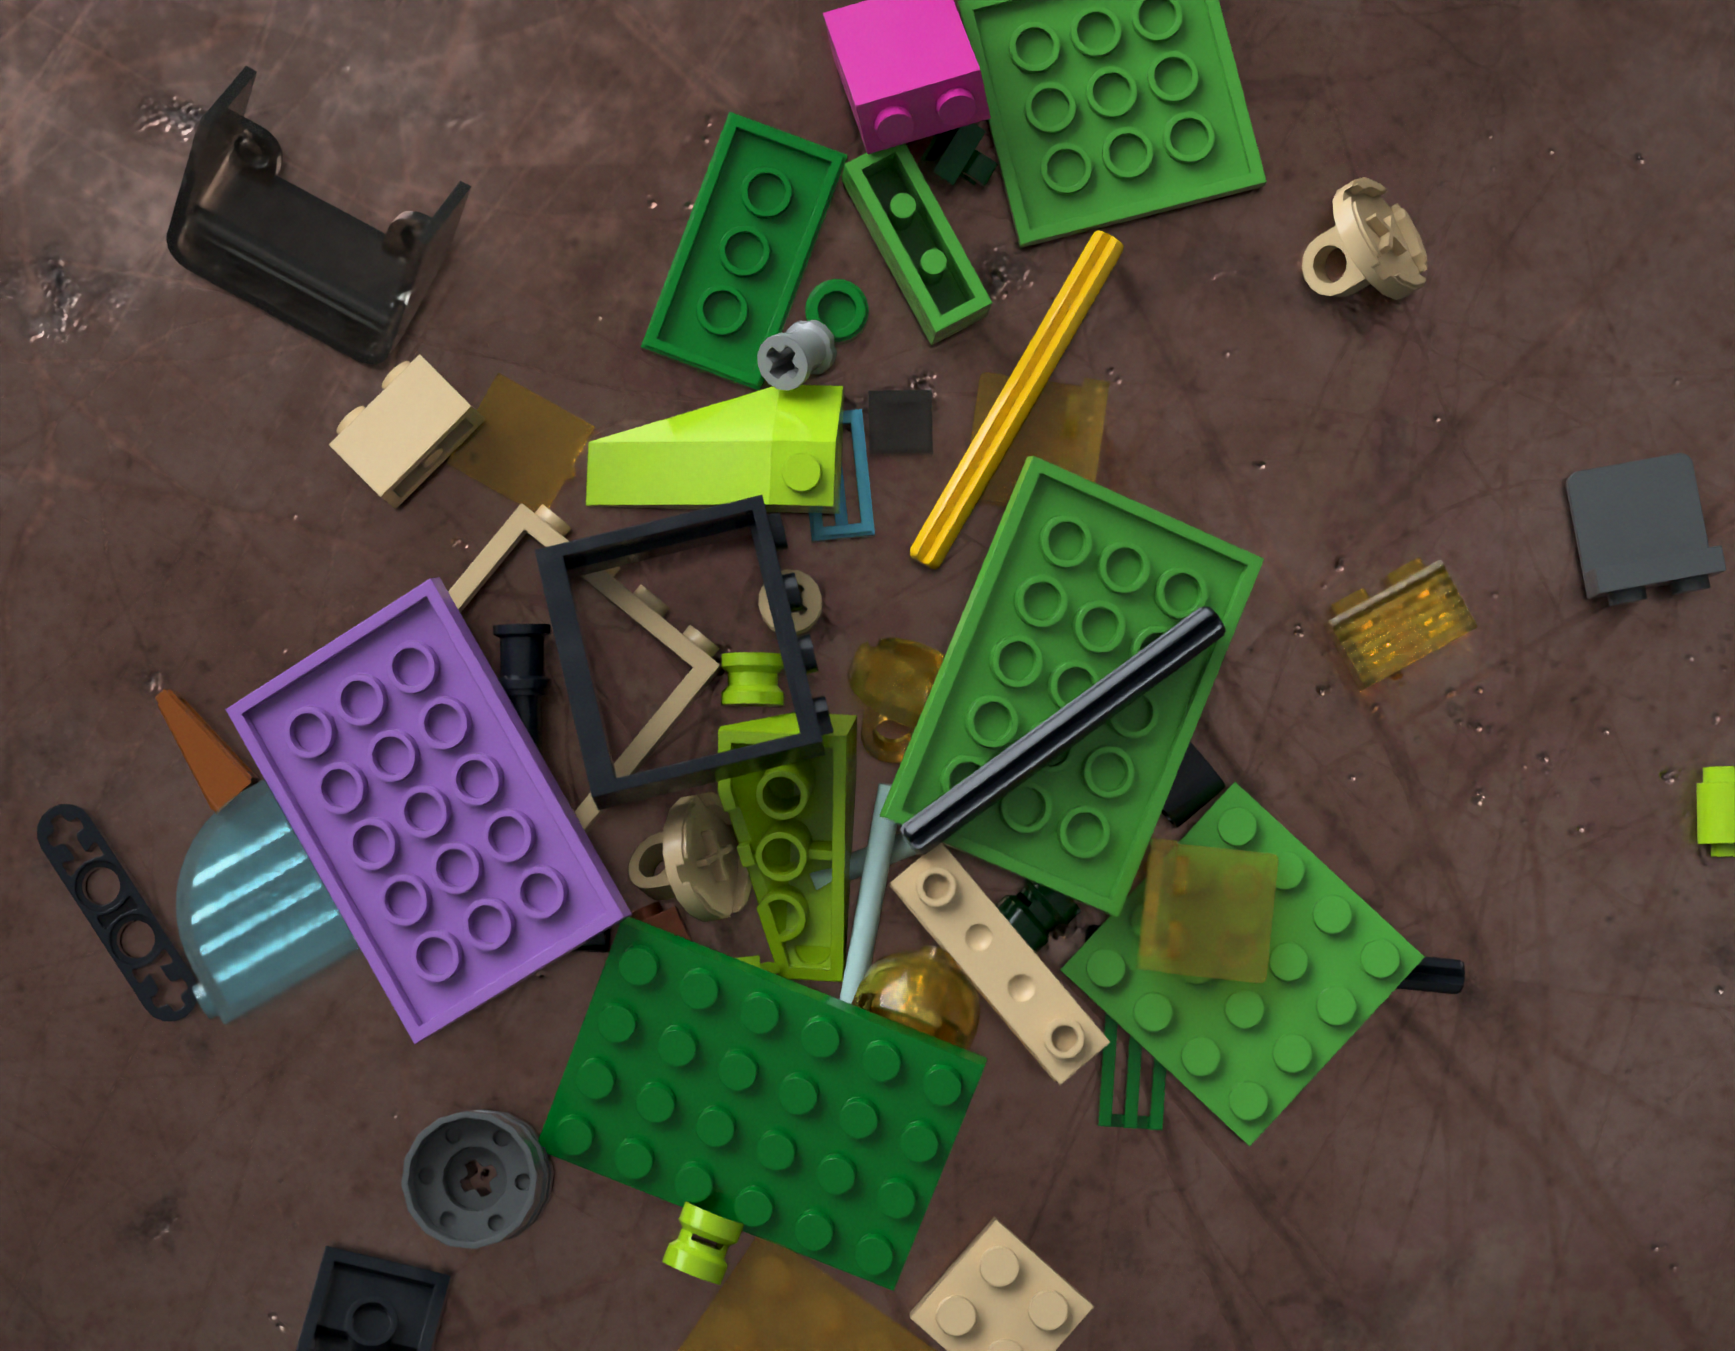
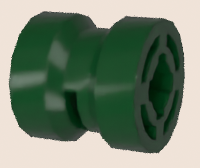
[995,879,1082,954]

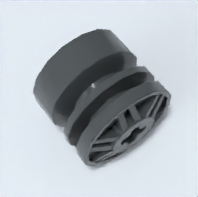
[401,1109,554,1249]

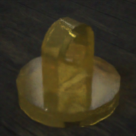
[847,637,945,763]

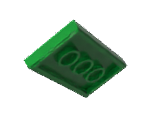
[641,111,848,392]

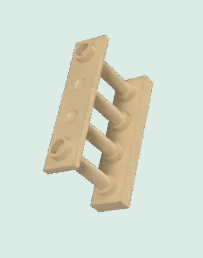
[889,843,1110,1085]

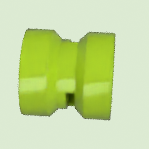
[662,1202,745,1285]

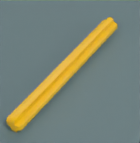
[910,230,1123,570]

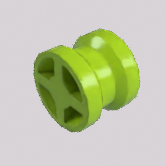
[721,652,784,707]

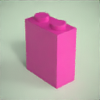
[823,0,991,154]

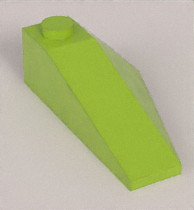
[718,712,857,982]

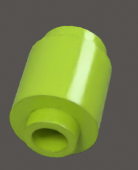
[1696,766,1735,857]

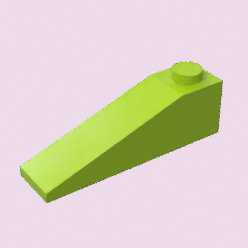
[586,385,844,514]

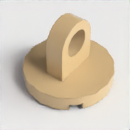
[1302,177,1427,300]
[628,792,752,922]

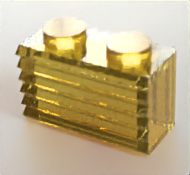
[1323,557,1478,691]

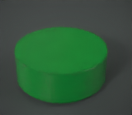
[805,279,869,345]

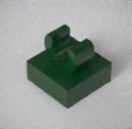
[917,123,998,186]

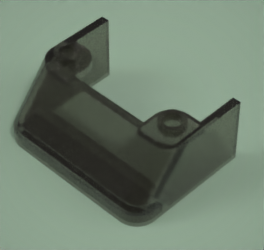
[166,66,472,364]

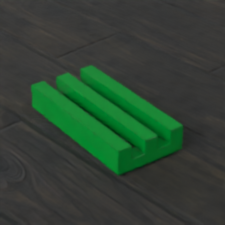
[1097,1012,1166,1130]

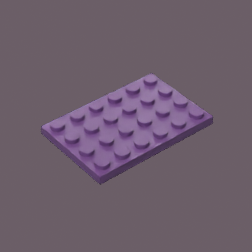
[225,577,632,1044]

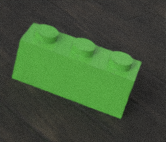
[841,143,992,346]

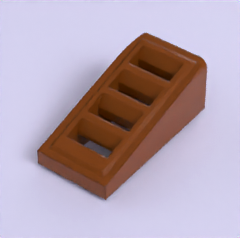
[155,688,261,817]

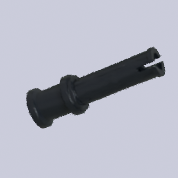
[493,624,552,757]

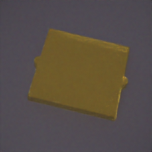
[447,373,595,513]

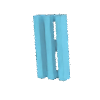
[809,409,875,543]

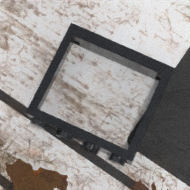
[535,495,834,810]

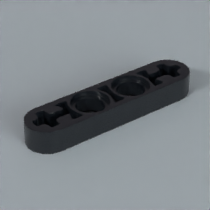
[37,804,203,1021]

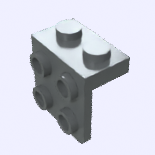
[1566,453,1727,606]

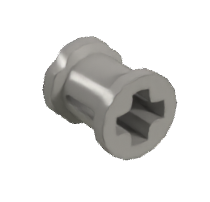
[757,320,837,391]

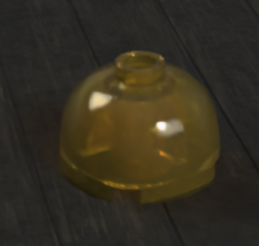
[851,945,981,1051]

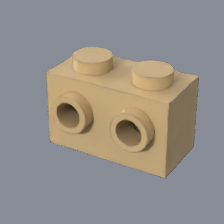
[329,354,486,509]

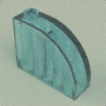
[176,779,361,1025]

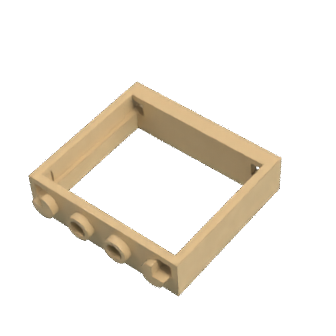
[448,503,722,834]

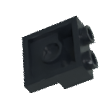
[296,1246,451,1351]

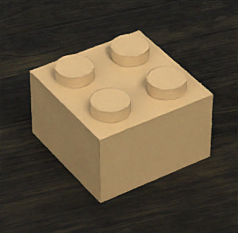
[910,1216,1094,1351]

